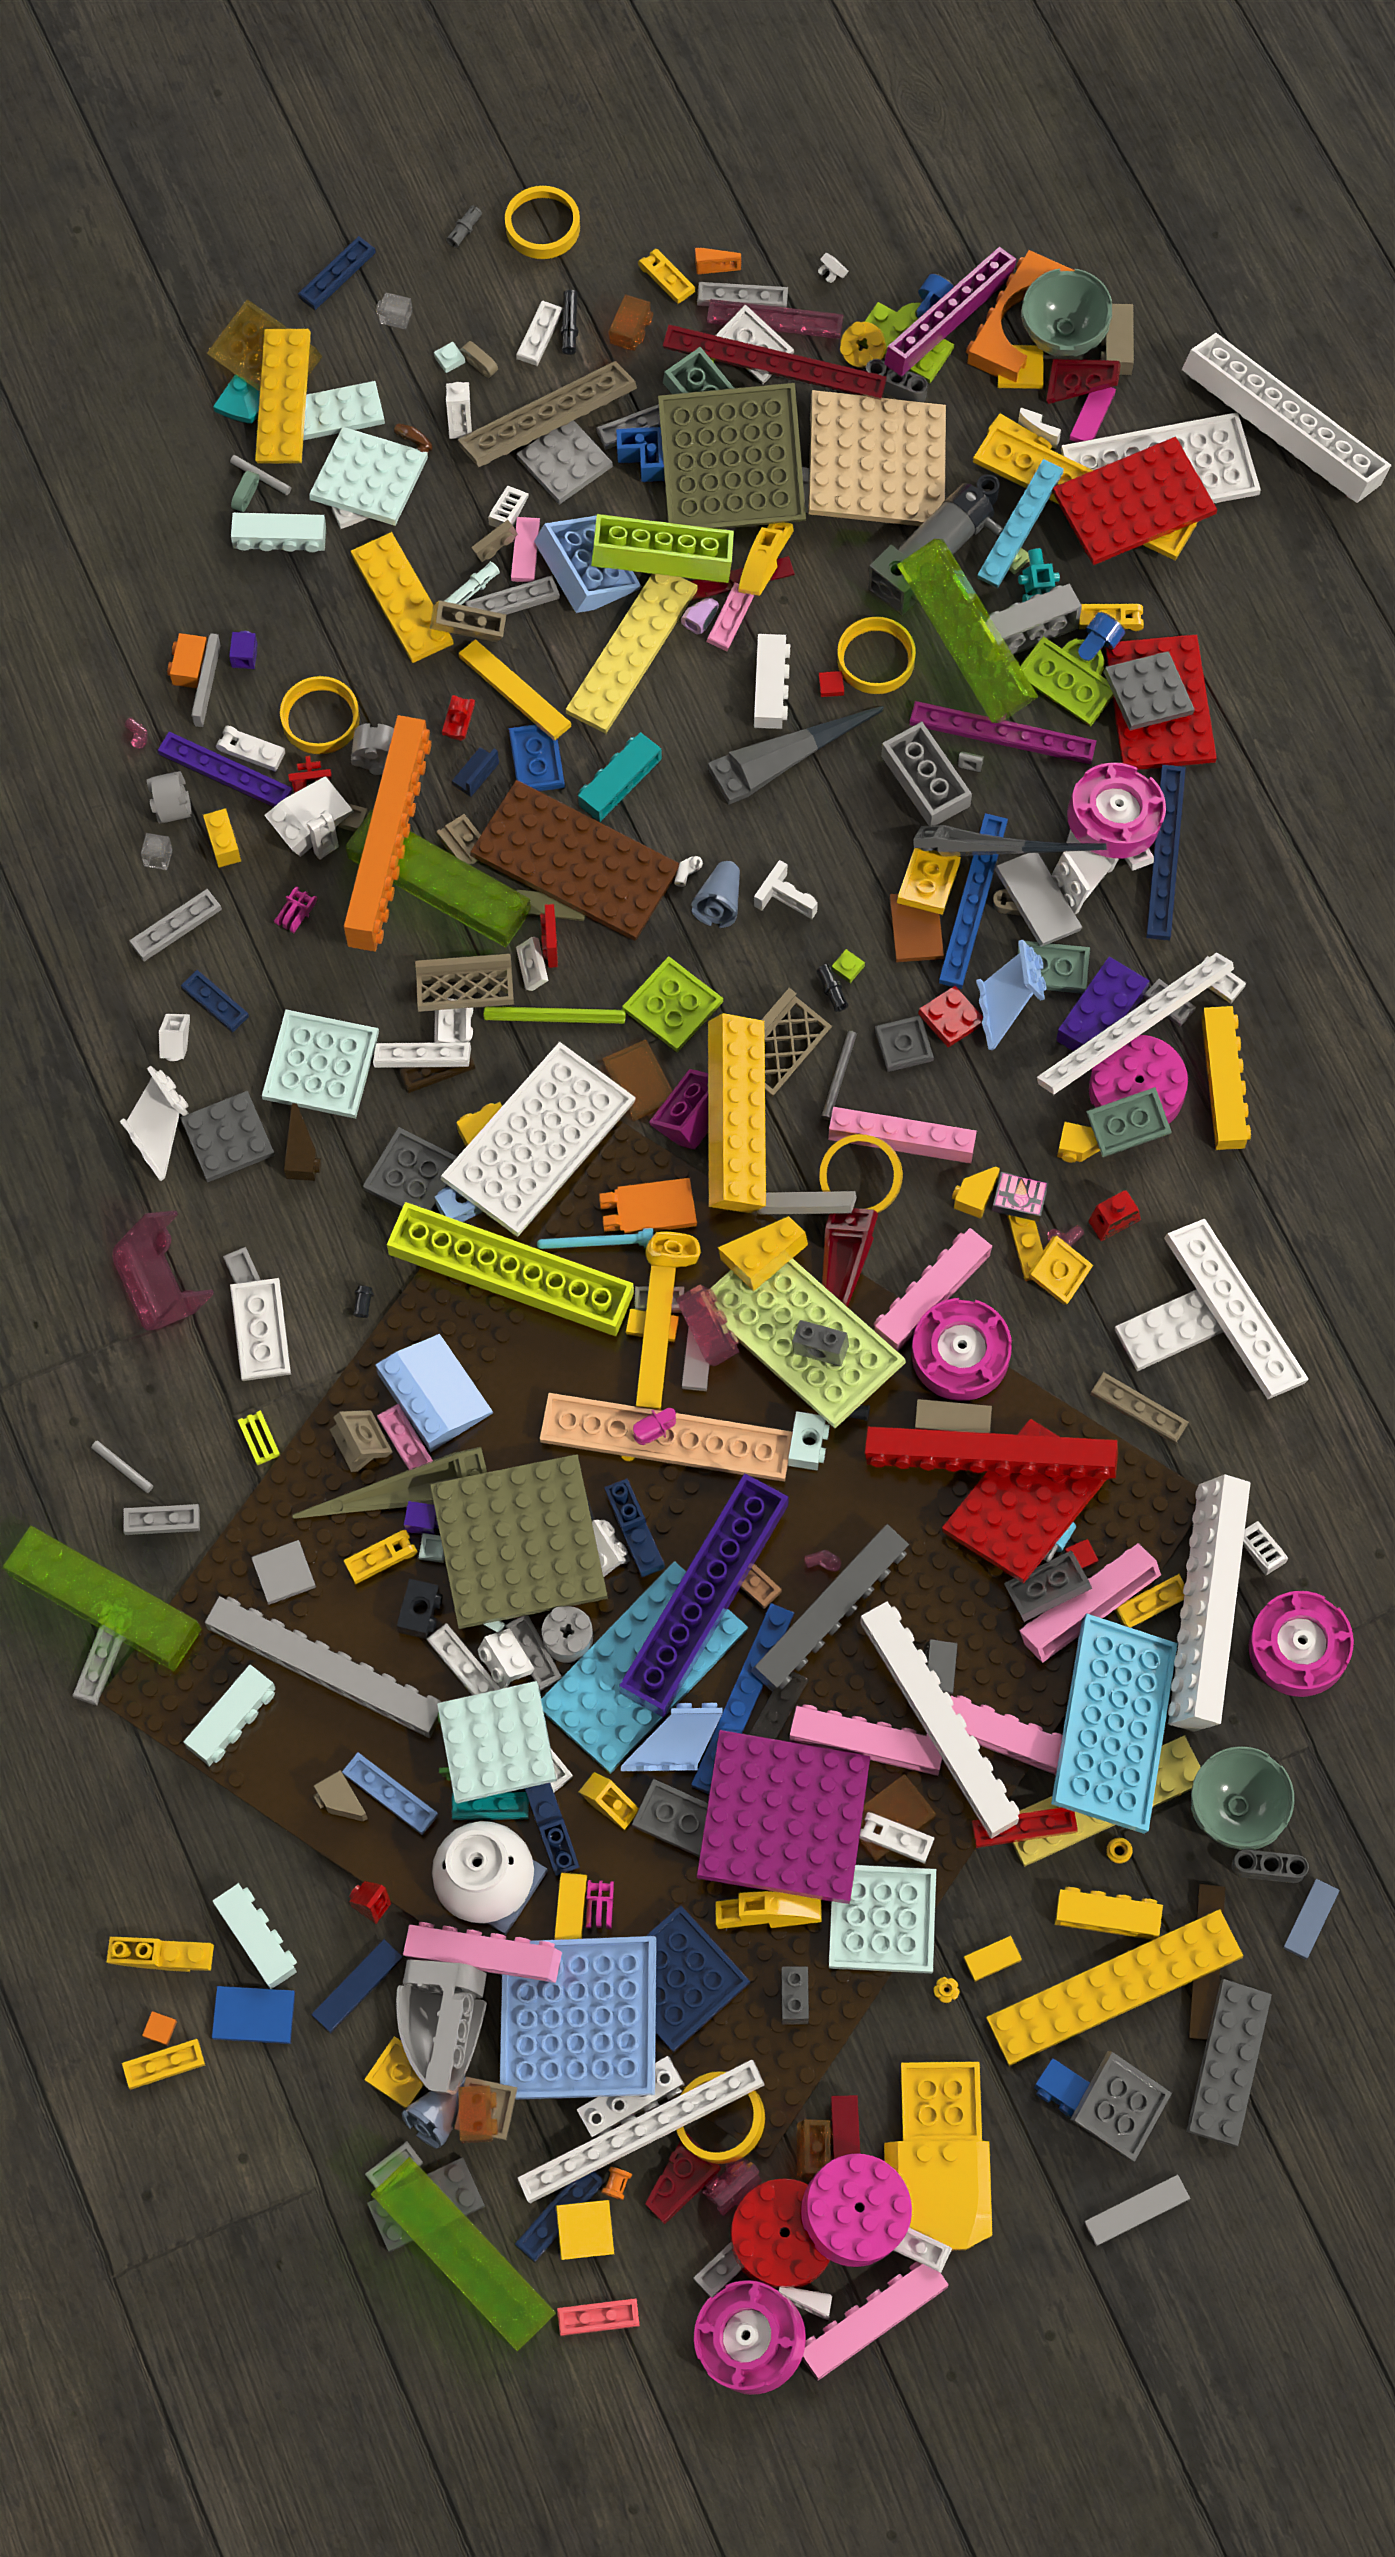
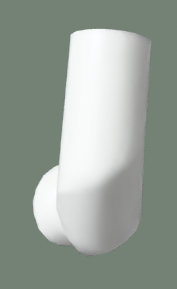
[674,856,703,887]

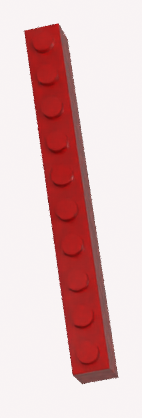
[865,1427,1118,1480]

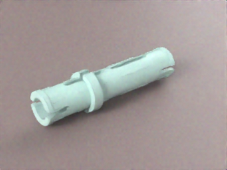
[445,561,500,605]

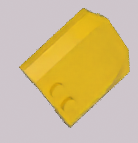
[884,2140,992,2250]

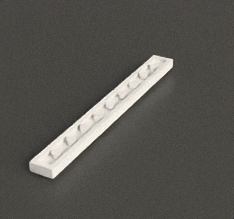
[1037,953,1234,1094]
[518,2060,764,2203]

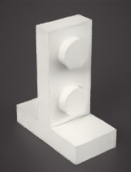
[446,382,472,439]
[754,860,818,919]

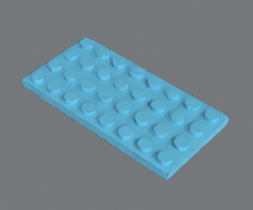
[541,1561,748,1774]
[1051,1613,1178,1834]

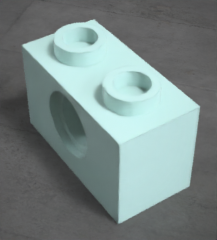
[788,1412,830,1470]

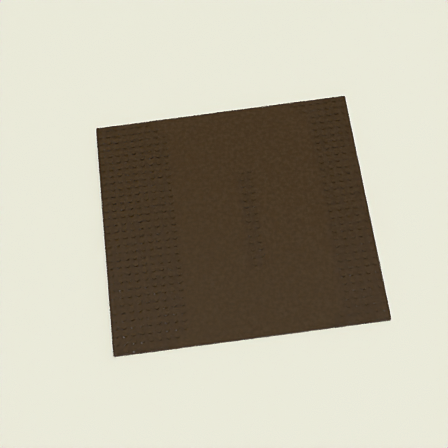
[99,1120,1198,2158]

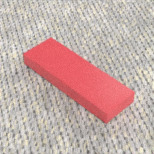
[557,2298,639,2336]

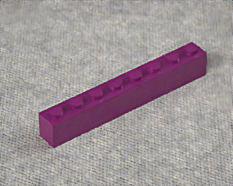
[884,247,1017,377]

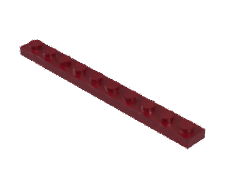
[663,324,887,400]

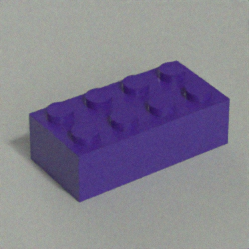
[1056,957,1150,1051]

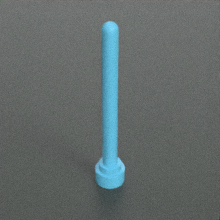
[537,1228,654,1249]

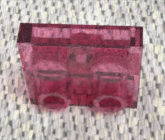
[702,2158,762,2216]

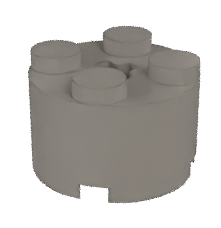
[351,724,394,775]
[147,771,192,824]
[542,1606,593,1663]

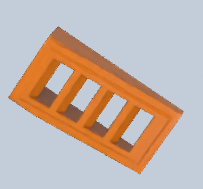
[695,248,741,274]

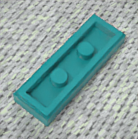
[452,1792,529,1820]

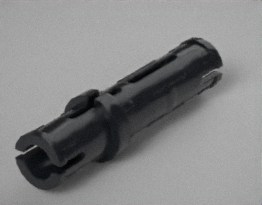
[561,290,579,355]

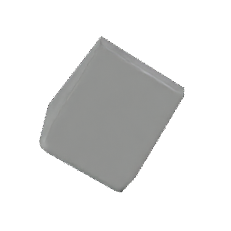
[958,752,984,772]

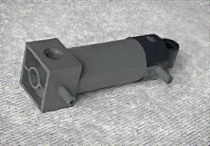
[868,474,1003,616]

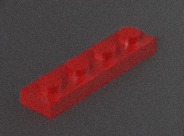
[972,1807,1078,1848]

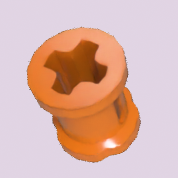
[602,2167,632,2200]

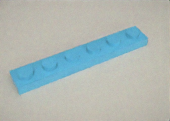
[977,459,1064,588]

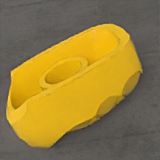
[646,1232,701,1268]

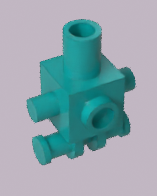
[1018,548,1060,602]

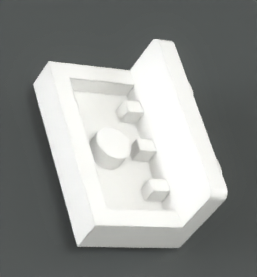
[434,998,473,1043]
[592,1520,630,1577]
[478,1628,534,1689]

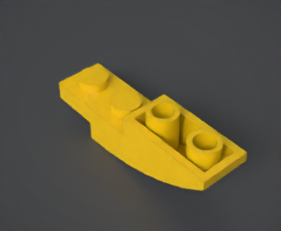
[738,522,794,596]
[716,1891,822,1929]
[107,1937,214,1972]

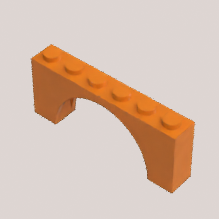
[966,250,1075,382]

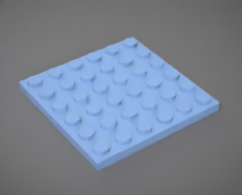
[500,1936,656,2099]

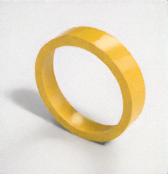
[505,186,580,259]
[837,617,916,694]
[280,676,360,754]
[820,1134,903,1213]
[677,2072,765,2164]

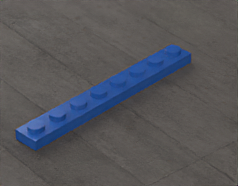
[939,813,1008,989]
[691,1603,794,1794]

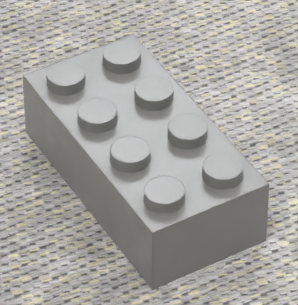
[983,584,1082,662]
[881,722,972,826]

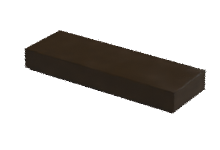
[399,1054,475,1093]

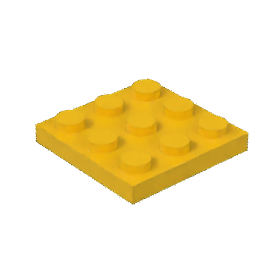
[901,2062,982,2141]

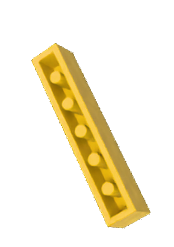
[1201,1006,1251,1150]

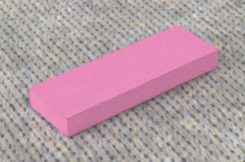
[511,517,540,582]
[706,582,754,651]
[377,1404,433,1470]

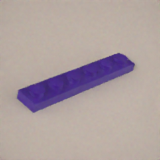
[158,732,292,807]

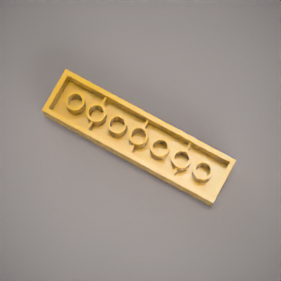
[708,1013,766,1213]

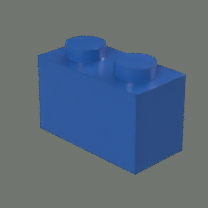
[1034,2058,1090,2117]

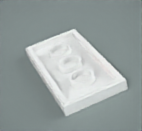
[230,1278,291,1381]

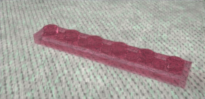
[707,299,844,339]

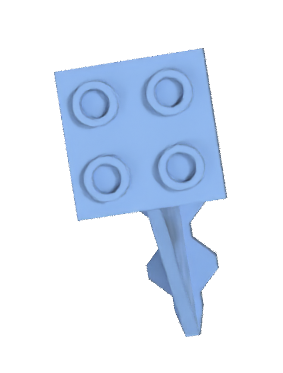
[976,940,1046,1050]
[621,1703,722,1771]

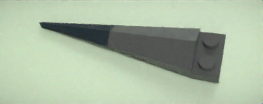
[707,706,884,805]
[913,825,1107,857]

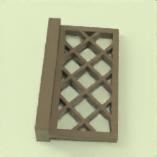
[415,954,514,1012]
[762,988,832,1097]

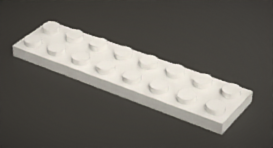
[1164,1219,1308,1399]

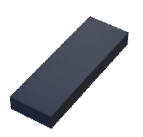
[181,970,249,1033]

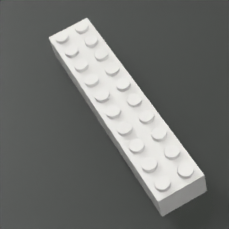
[1182,333,1391,503]
[1168,1474,1250,1732]

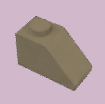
[313,1770,368,1821]

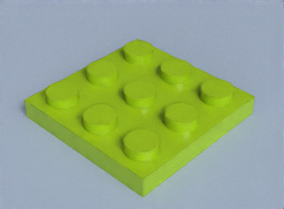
[622,956,723,1052]

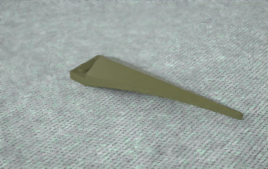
[292,1447,487,1518]

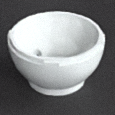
[432,1821,534,1923]

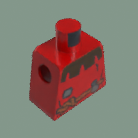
[1088,1190,1141,1241]

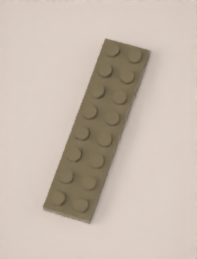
[458,361,637,467]

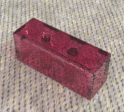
[676,1284,739,1366]

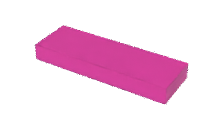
[1069,387,1116,443]

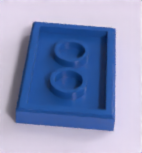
[509,725,565,791]
[212,1986,295,2044]

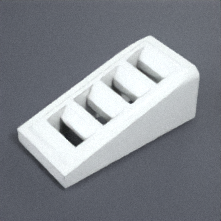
[488,486,529,528]
[1243,1521,1288,1576]
[779,2287,832,2320]

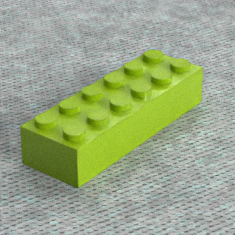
[591,514,734,583]

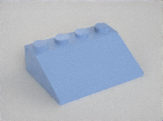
[534,516,642,613]
[376,1334,493,1452]

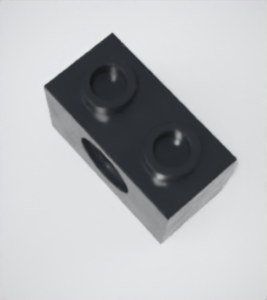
[397,1579,443,1639]

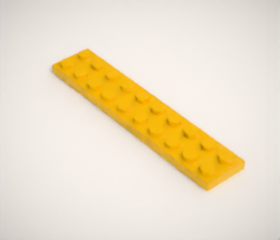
[973,423,1197,561]
[986,1909,1243,2066]

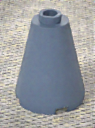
[691,861,740,928]
[402,2077,466,2148]

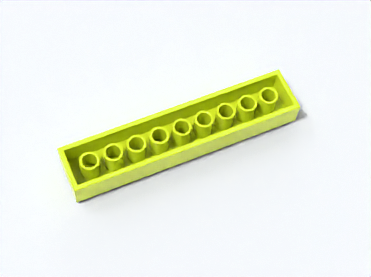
[387,1202,634,1336]

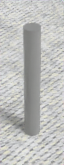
[230,455,291,495]
[91,1441,153,1493]

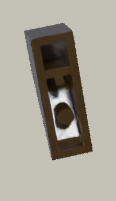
[284,1103,321,1181]

